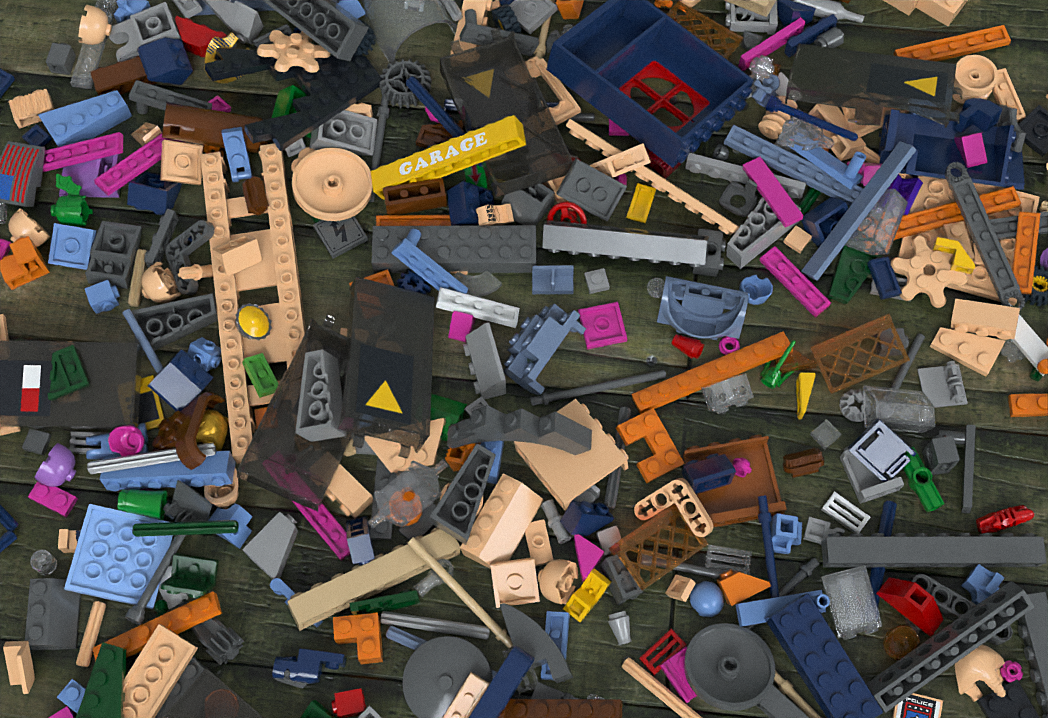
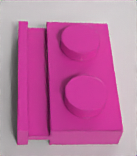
[659,646,697,703]

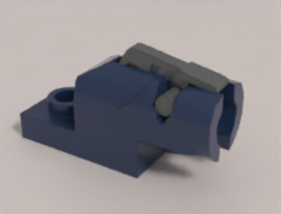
[272,649,346,689]

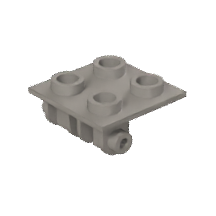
[917,361,968,409]

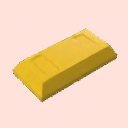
[626,183,656,223]

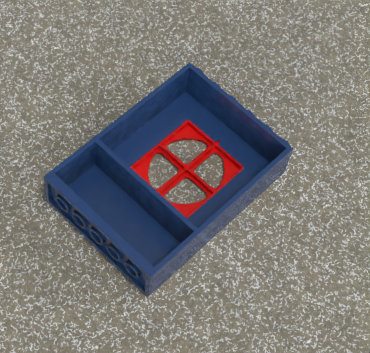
[546,0,754,168]

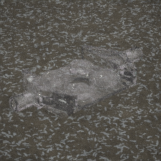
[367,459,448,529]

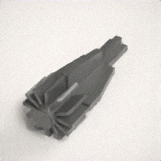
[177,599,244,665]

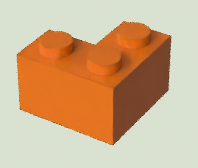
[0,236,50,290]
[333,613,383,664]

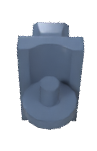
[752,74,780,108]

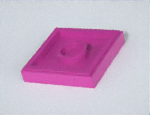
[578,302,627,350]

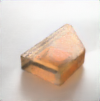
[774,350,817,373]

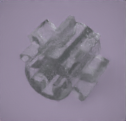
[749,55,774,81]

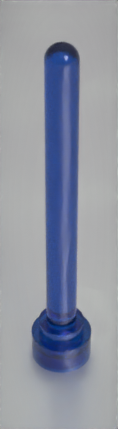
[765,95,858,141]

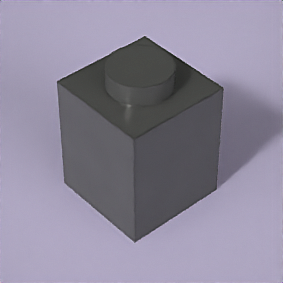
[46,43,76,75]
[874,328,909,357]

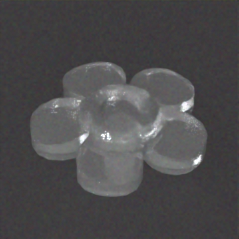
[1001,340,1025,363]

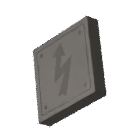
[313,216,368,259]

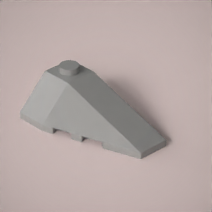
[203,0,264,45]

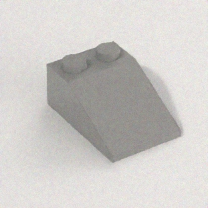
[310,110,377,156]

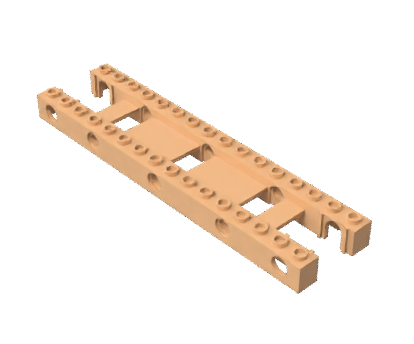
[200,143,321,464]

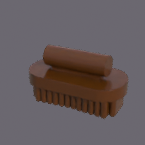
[242,176,269,215]
[783,448,825,478]

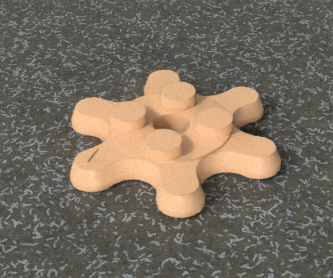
[257,30,330,72]
[891,235,968,308]

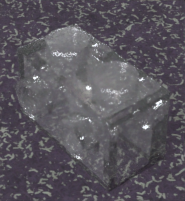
[701,373,754,414]

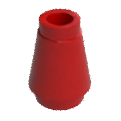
[672,334,704,359]

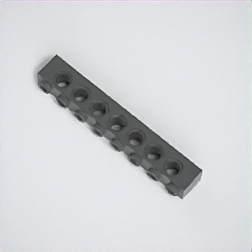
[866,581,1034,713]

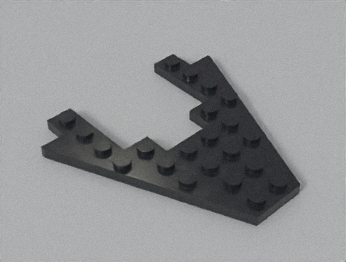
[205,48,383,151]

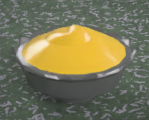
[235,303,272,340]

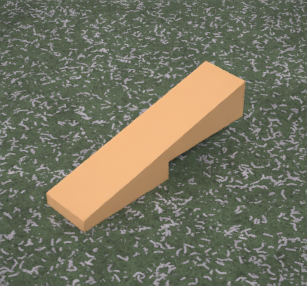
[590,143,651,178]

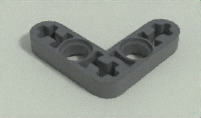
[165,220,215,296]

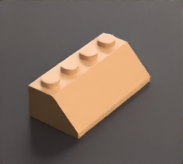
[460,473,544,569]

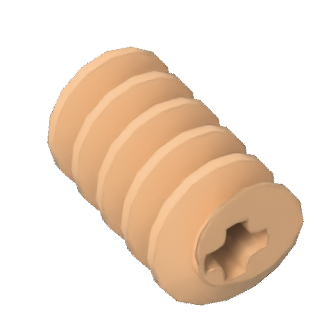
[758,96,798,139]

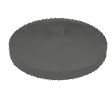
[684,623,775,711]
[403,636,493,718]

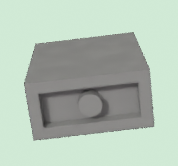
[840,438,904,504]

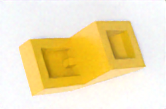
[933,237,975,274]
[563,568,611,622]

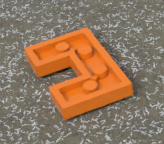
[616,408,685,483]

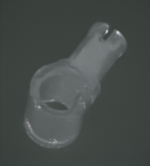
[413,559,454,597]

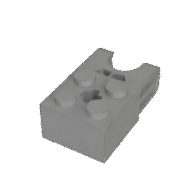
[109,2,183,62]

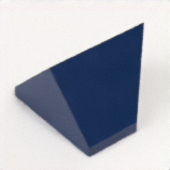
[777,0,816,27]

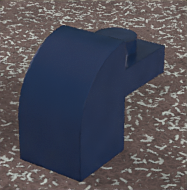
[955,98,1003,133]

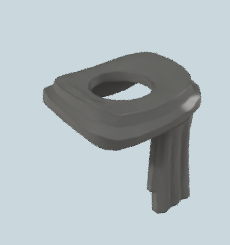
[719,180,757,217]

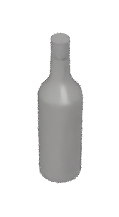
[793,0,864,23]

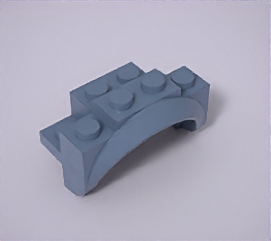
[657,276,749,340]
[503,304,586,395]

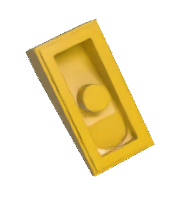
[796,373,816,419]

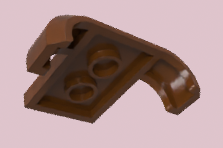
[152,392,225,470]

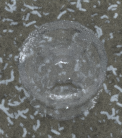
[30,550,57,575]

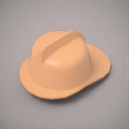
[204,468,239,509]

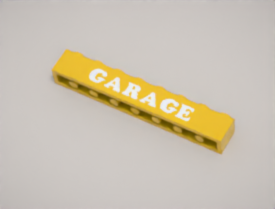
[370,115,526,200]

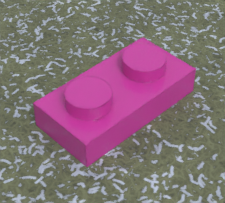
[28,481,78,518]

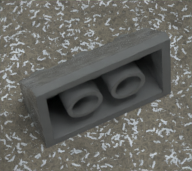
[25,578,81,650]

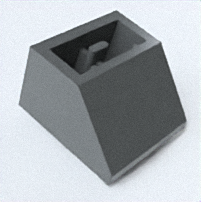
[500,171,555,226]

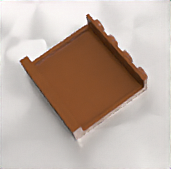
[682,435,787,530]

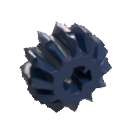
[397,269,431,304]

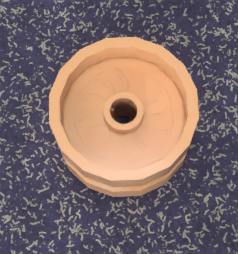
[948,55,998,105]

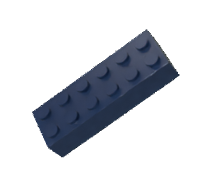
[765,594,883,718]

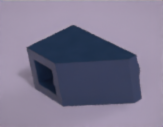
[560,500,614,537]

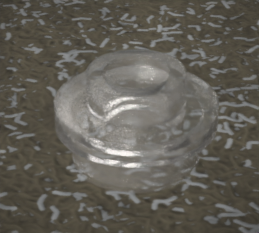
[647,278,665,298]

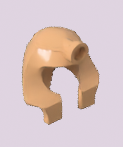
[955,644,1006,702]

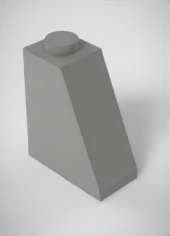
[242,512,298,580]

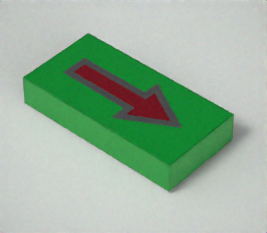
[464,164,487,189]

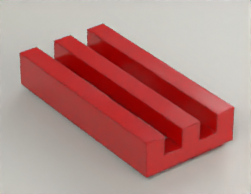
[639,628,687,676]

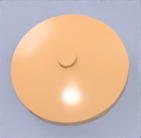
[292,148,373,221]

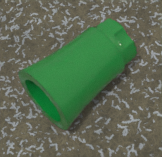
[117,489,168,521]

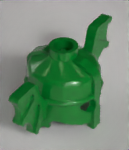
[51,174,93,227]

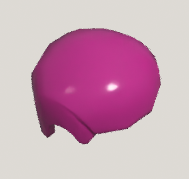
[108,425,145,456]

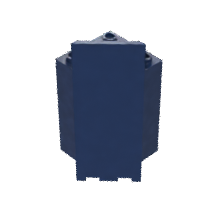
[879,109,1024,190]

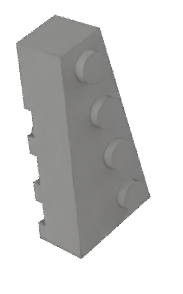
[726,197,801,269]
[295,349,347,442]

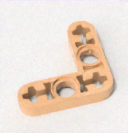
[634,478,713,537]

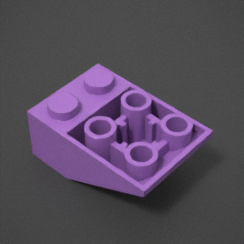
[59,154,123,198]

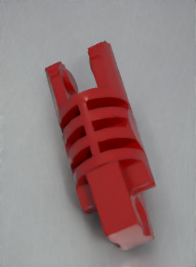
[976,505,1034,534]

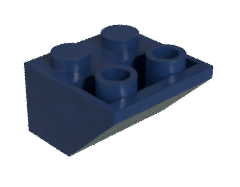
[447,181,494,226]

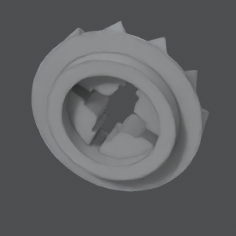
[840,389,874,422]

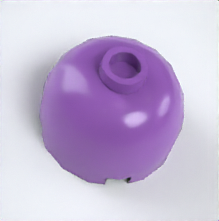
[35,443,77,487]

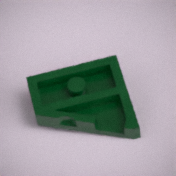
[48,345,90,401]

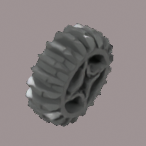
[379,57,432,109]

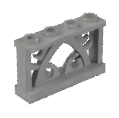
[725,0,778,35]

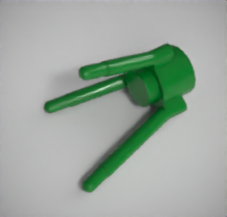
[760,340,799,389]

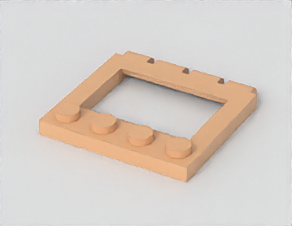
[504,56,581,142]

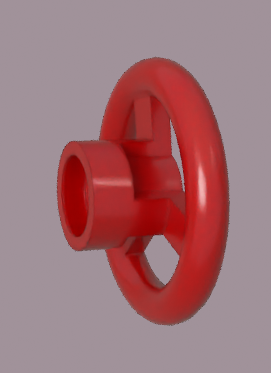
[547,202,587,224]

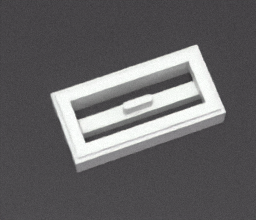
[821,491,870,533]

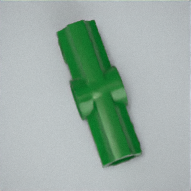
[903,447,945,513]

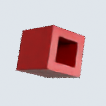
[331,688,366,718]

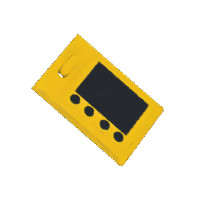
[116,375,165,430]

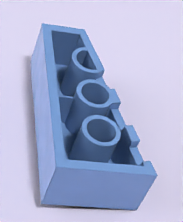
[38,90,132,147]

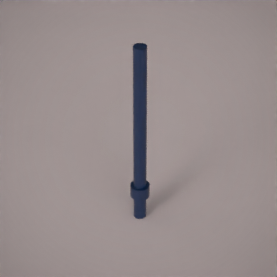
[758,495,779,598]

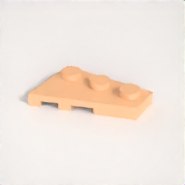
[929,327,1006,377]

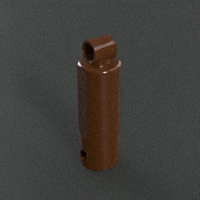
[162,102,274,153]

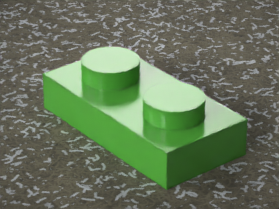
[242,353,280,398]

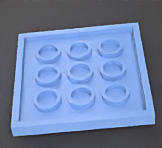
[64,504,173,609]

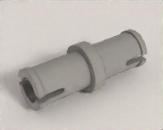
[541,499,571,544]

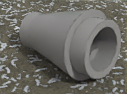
[608,611,632,645]

